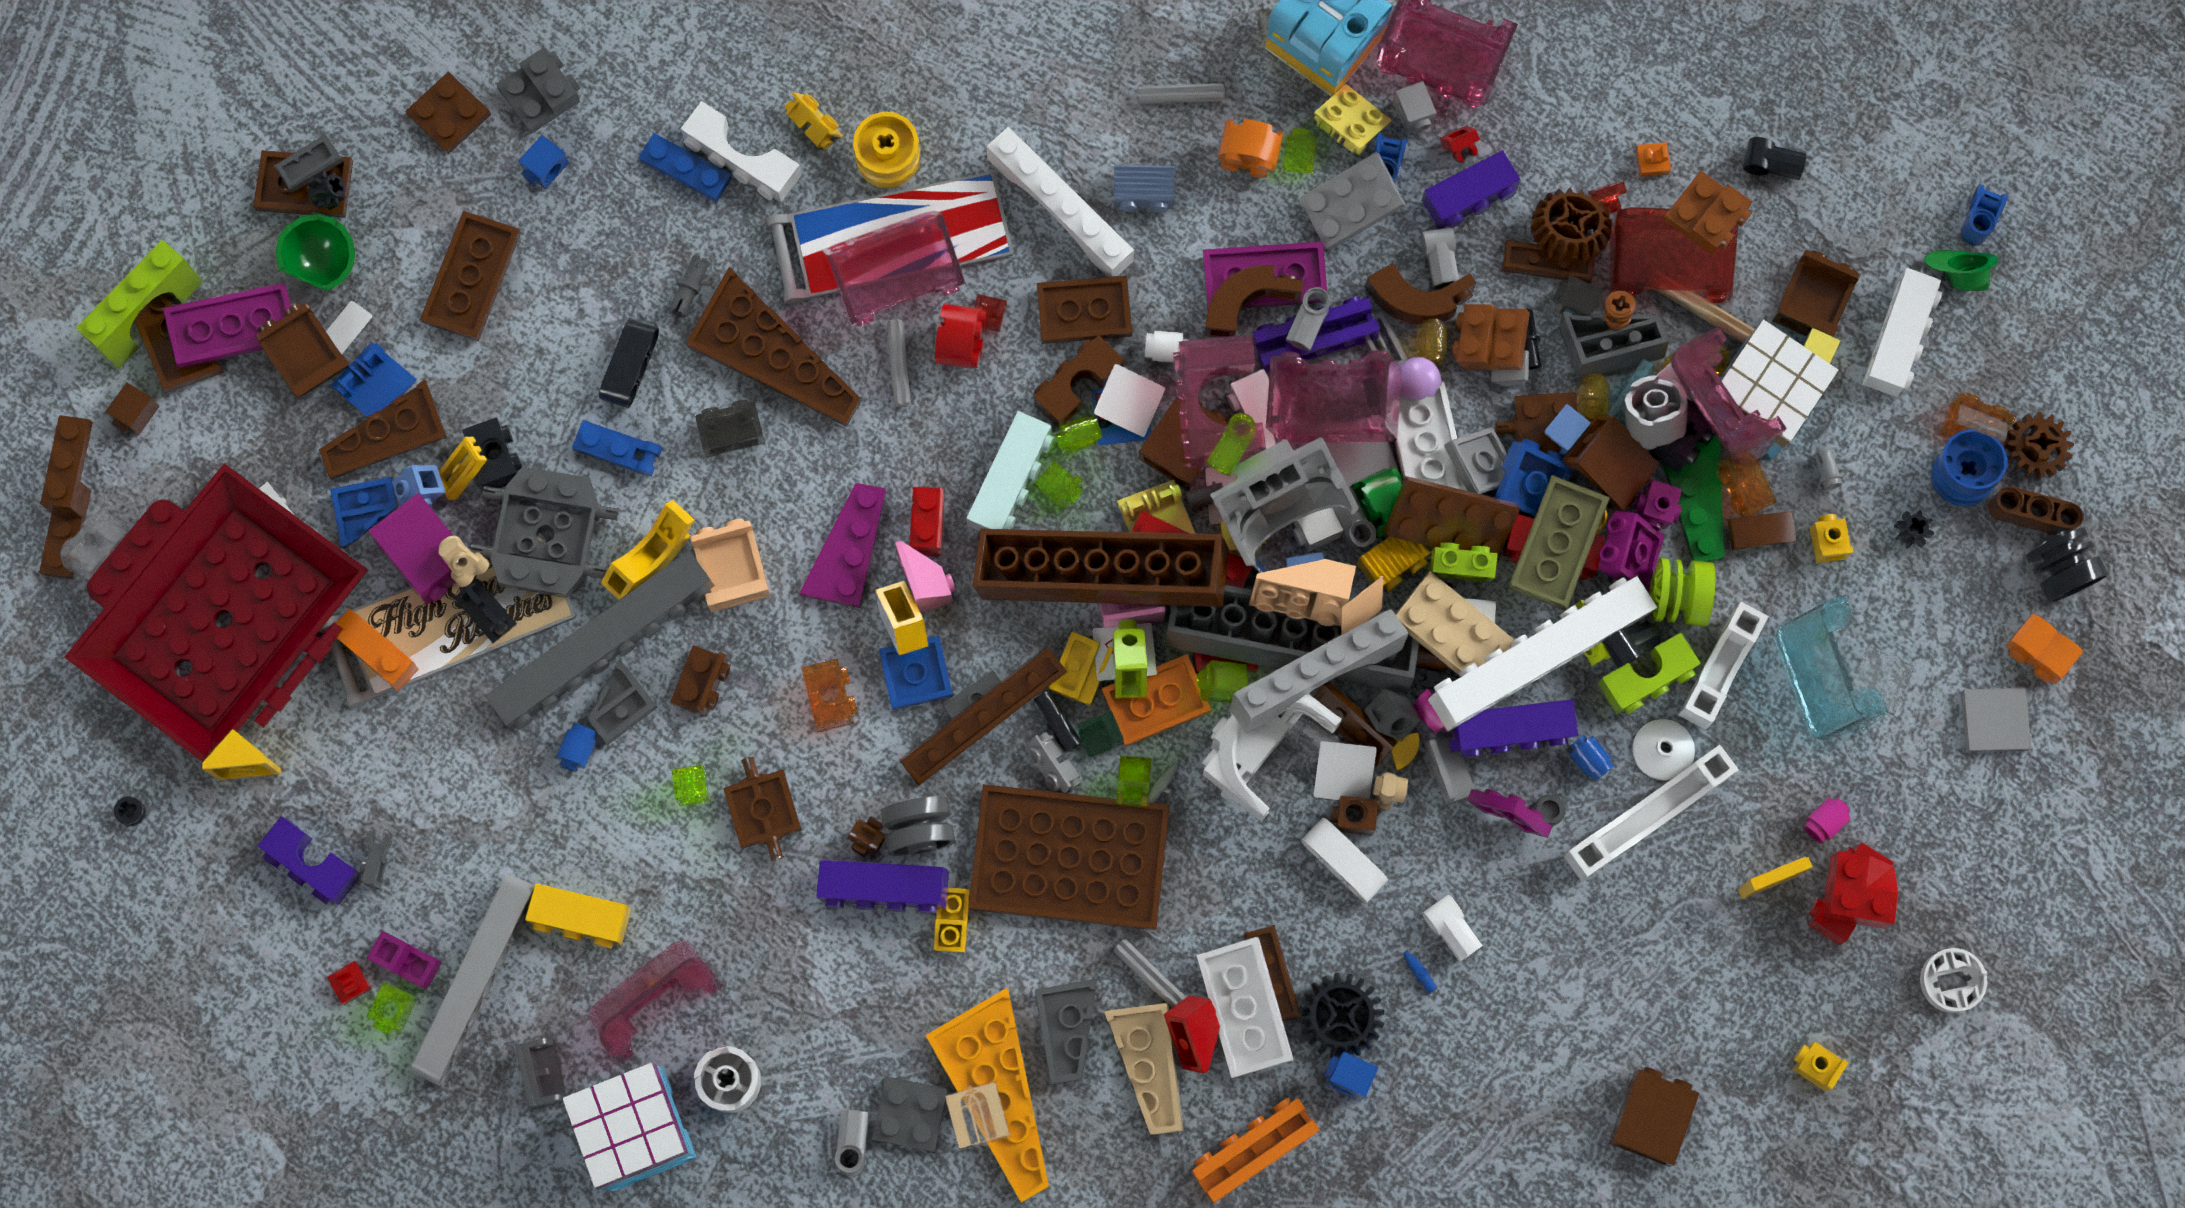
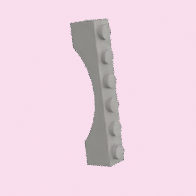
[1229,609,1408,734]

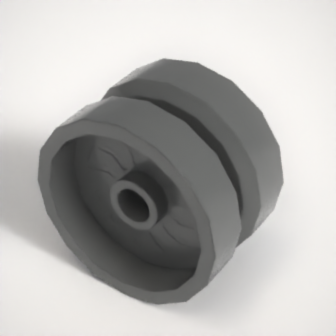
[881,796,956,856]

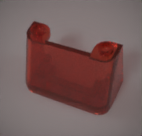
[1610,207,1739,304]

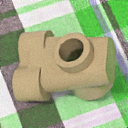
[439,536,489,587]
[1373,772,1408,811]

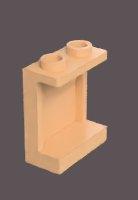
[690,519,771,613]

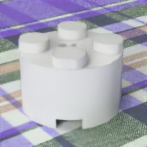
[694,1046,761,1113]

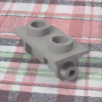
[1025,732,1081,793]

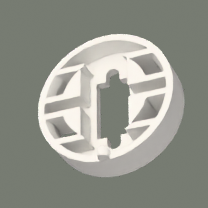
[1920,948,1987,1013]

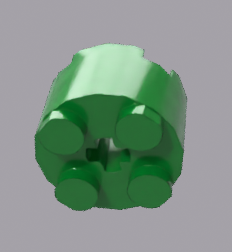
[1350,467,1402,539]

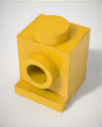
[1810,514,1854,564]
[1793,1042,1849,1092]

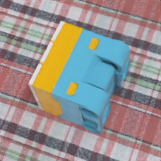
[1265,0,1393,97]

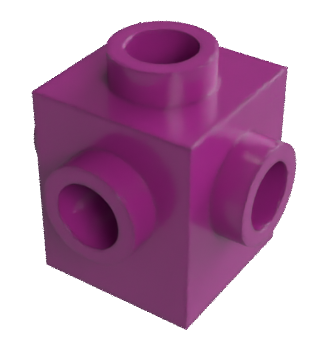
[1634,480,1682,531]

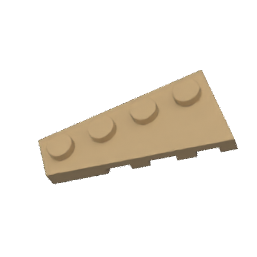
[1104,1003,1184,1135]

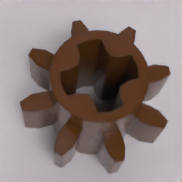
[848,817,887,857]

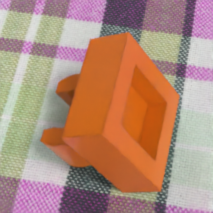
[1635,142,1671,177]

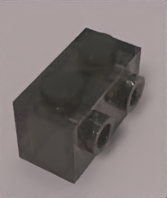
[695,400,766,458]

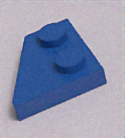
[330,477,399,548]

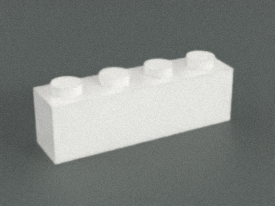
[1862,268,1942,397]

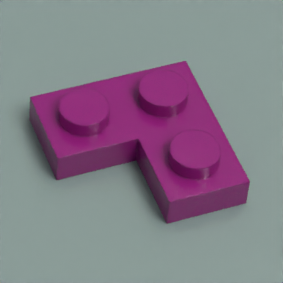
[1467,789,1552,838]

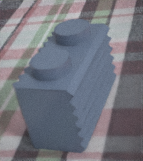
[1114,165,1175,213]

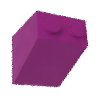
[369,493,456,605]

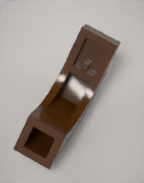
[1365,263,1476,325]
[1204,265,1303,340]

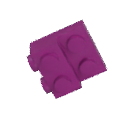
[1599,511,1664,593]

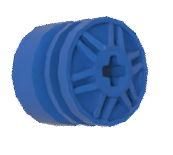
[1930,429,2008,507]

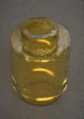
[1416,319,1447,365]
[1578,373,1610,419]

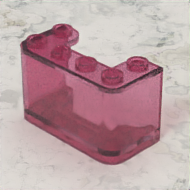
[1376,0,1518,108]
[1266,350,1402,443]

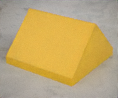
[202,729,281,780]

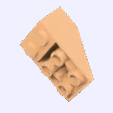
[1249,559,1356,626]

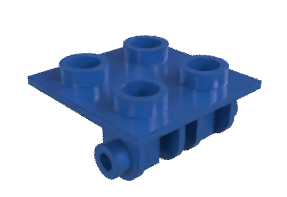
[331,342,417,417]

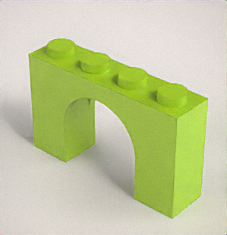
[76,240,203,369]

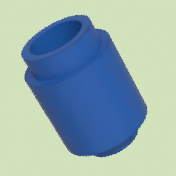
[556,723,596,772]
[1569,735,1614,782]

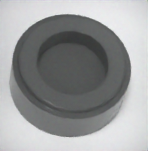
[1533,795,1566,827]

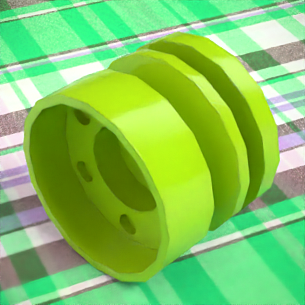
[1649,557,1716,627]

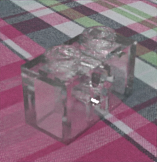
[60,508,131,582]

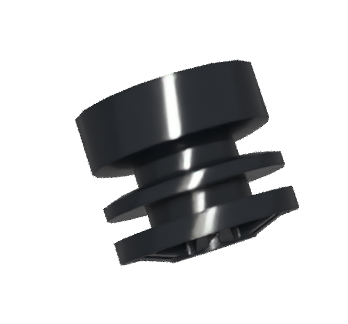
[2025,527,2109,603]

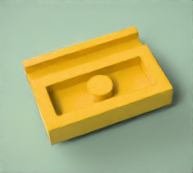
[1049,632,1113,707]

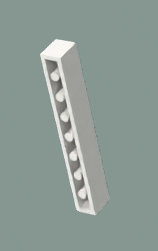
[1428,576,1657,731]

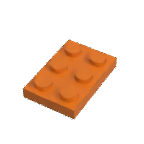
[1101,654,1212,747]

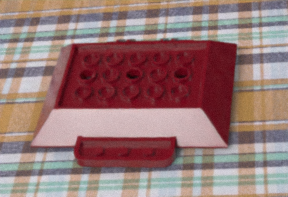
[64,463,369,762]

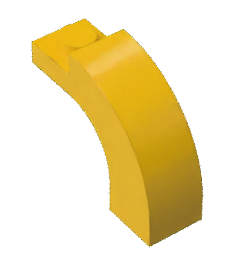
[601,500,695,600]

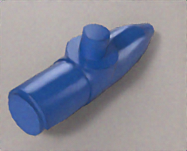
[1403,950,1437,994]

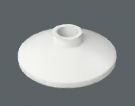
[1632,719,1695,781]

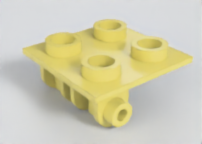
[1314,84,1392,156]
[1117,480,1196,534]

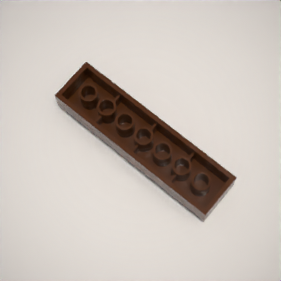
[972,529,1229,607]

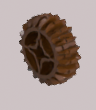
[1530,187,1613,265]

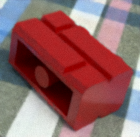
[909,487,945,556]

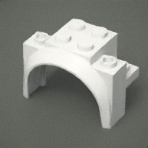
[1202,694,1342,822]

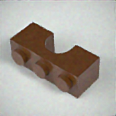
[1034,335,1124,430]

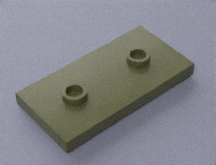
[1508,475,1610,611]

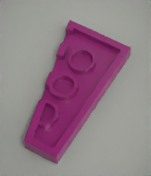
[799,483,886,608]

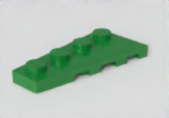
[1662,435,1725,562]

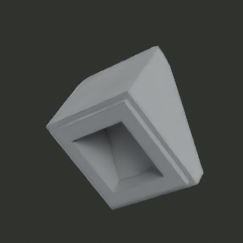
[1491,350,1529,387]

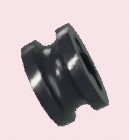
[113,796,146,826]

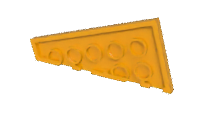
[925,987,1049,1203]

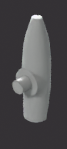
[1144,763,1178,803]

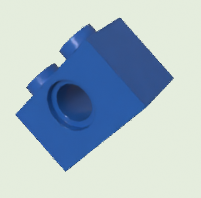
[1323,1051,1379,1102]

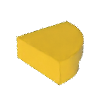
[1390,732,1419,772]

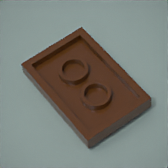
[253,150,353,218]
[1037,275,1132,344]

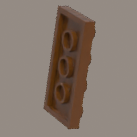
[420,211,521,342]
[1384,476,1520,563]

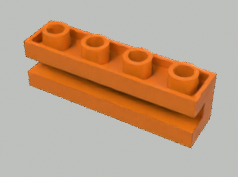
[1191,1097,1320,1204]

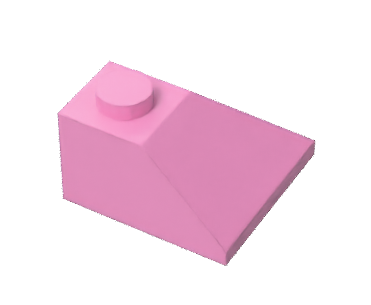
[895,541,956,613]

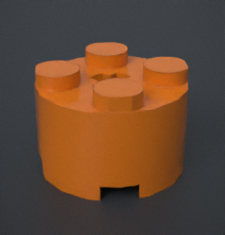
[1218,119,1283,178]

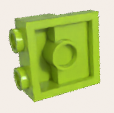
[1427,543,1497,583]

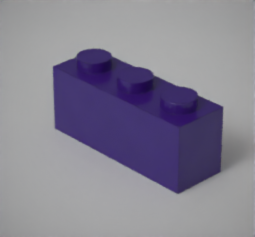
[1422,150,1521,229]

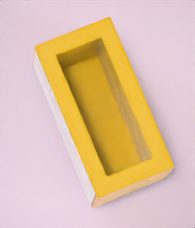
[875,580,928,655]

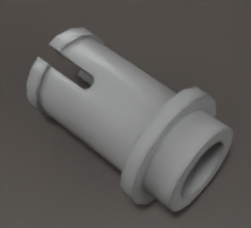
[1814,449,1844,490]

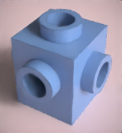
[392,465,446,507]

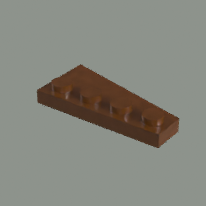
[134,293,223,394]
[319,380,448,480]

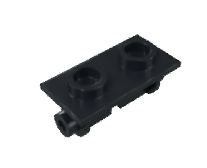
[454,578,517,644]

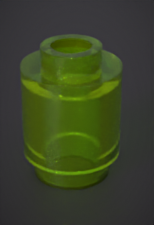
[1055,416,1102,455]

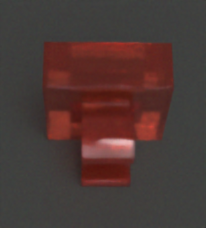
[1588,181,1627,214]
[974,294,1007,332]

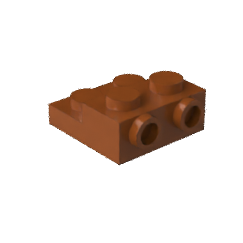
[1663,170,1752,255]
[1452,304,1530,370]

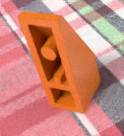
[336,608,419,692]

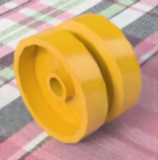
[853,111,921,188]

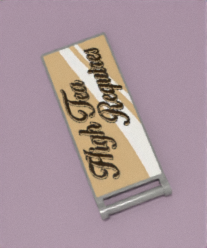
[320,534,576,708]

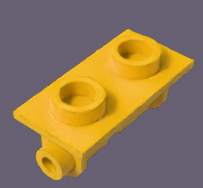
[784,92,843,150]

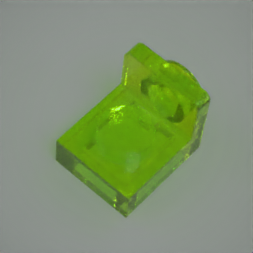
[1283,128,1316,174]
[1035,461,1083,509]

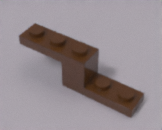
[39,415,93,579]

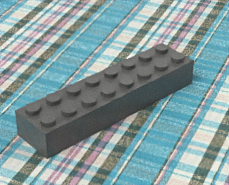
[1164,585,1419,694]

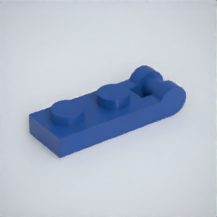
[572,420,663,477]

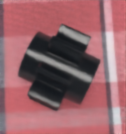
[307,171,346,211]
[1894,510,1934,549]

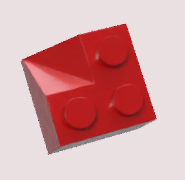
[1823,851,1898,929]

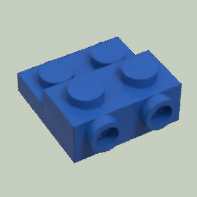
[1495,438,1573,517]

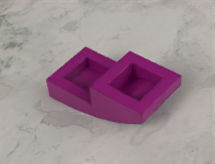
[367,930,442,990]

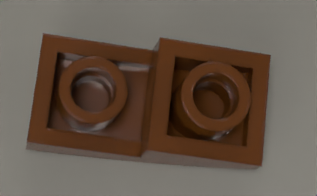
[1727,511,1797,550]

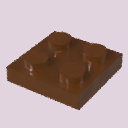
[405,71,491,155]

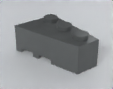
[1559,312,1669,381]

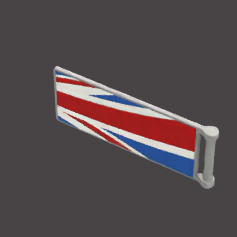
[766,171,1013,305]

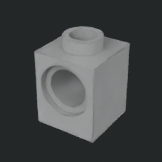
[1393,81,1437,133]

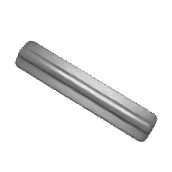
[1137,83,1225,104]
[887,319,911,408]
[1114,939,1186,1008]

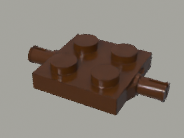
[1494,392,1596,455]
[723,757,802,861]

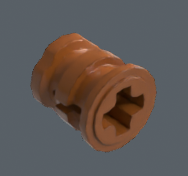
[1604,291,1636,330]

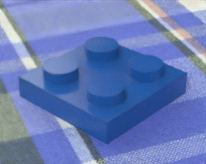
[879,635,953,710]

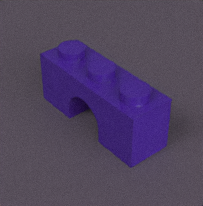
[258,816,360,905]

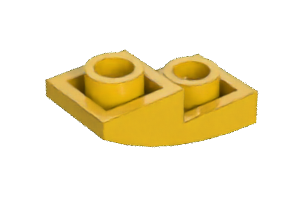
[933,888,970,952]

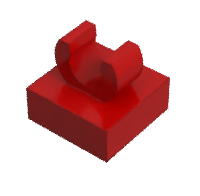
[1440,126,1480,163]
[327,961,372,1005]

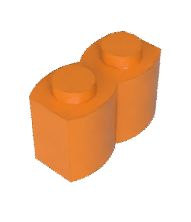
[2006,613,2083,684]

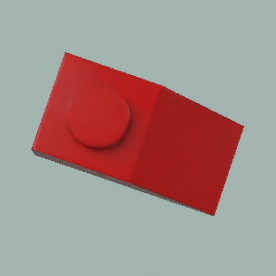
[1163,995,1220,1074]

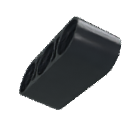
[599,318,659,409]

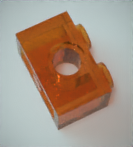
[801,658,858,733]

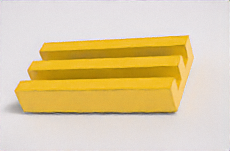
[439,437,487,500]

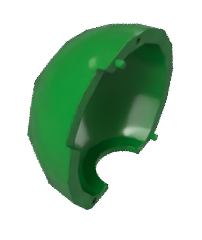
[275,213,356,291]

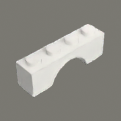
[681,101,802,203]
[1678,602,1769,730]

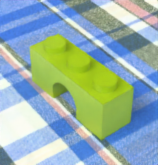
[1598,633,1701,715]

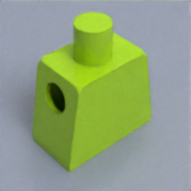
[1113,619,1147,698]

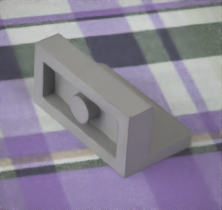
[1425,736,1475,805]

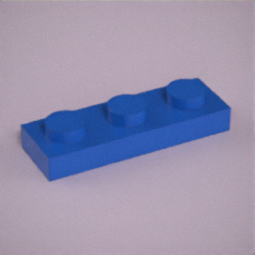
[638,133,732,202]

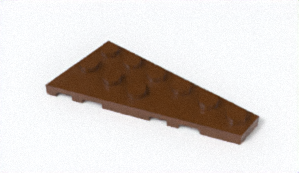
[686,266,861,427]

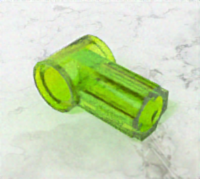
[1206,413,1256,477]

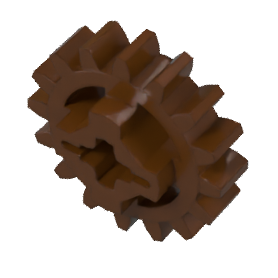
[2004,412,2074,479]

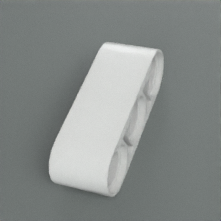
[1301,818,1388,903]

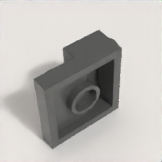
[496,47,580,134]

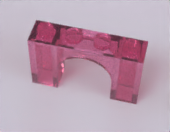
[1173,335,1266,468]

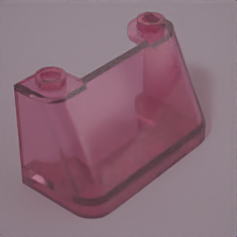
[823,210,966,326]
[1671,326,1787,465]
[589,941,724,1064]

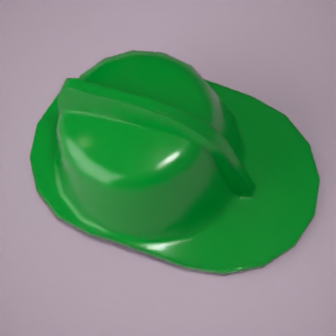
[1924,250,1999,291]

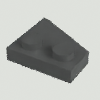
[588,660,658,745]

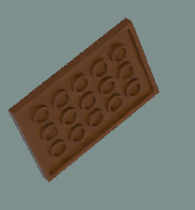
[968,784,1170,930]

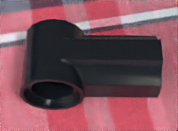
[1743,137,1807,180]
[1602,620,1662,669]

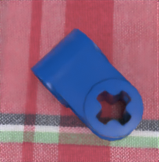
[1373,133,1407,184]
[1961,184,2008,245]

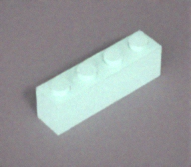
[966,411,1054,531]

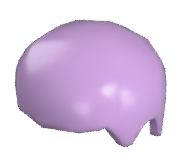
[1394,357,1442,401]

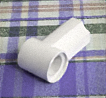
[1422,895,1483,962]

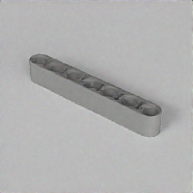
[411,874,535,1086]

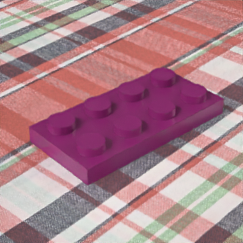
[1203,242,1328,310]
[163,282,291,368]

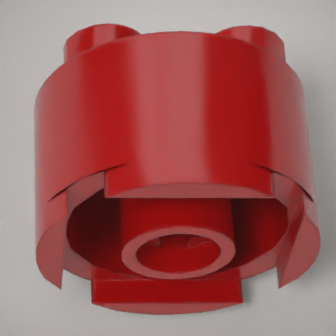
[935,303,987,369]

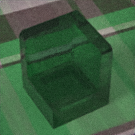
[1077,710,1124,757]

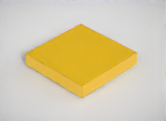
[1738,856,1813,899]

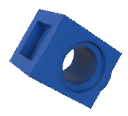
[518,135,569,189]

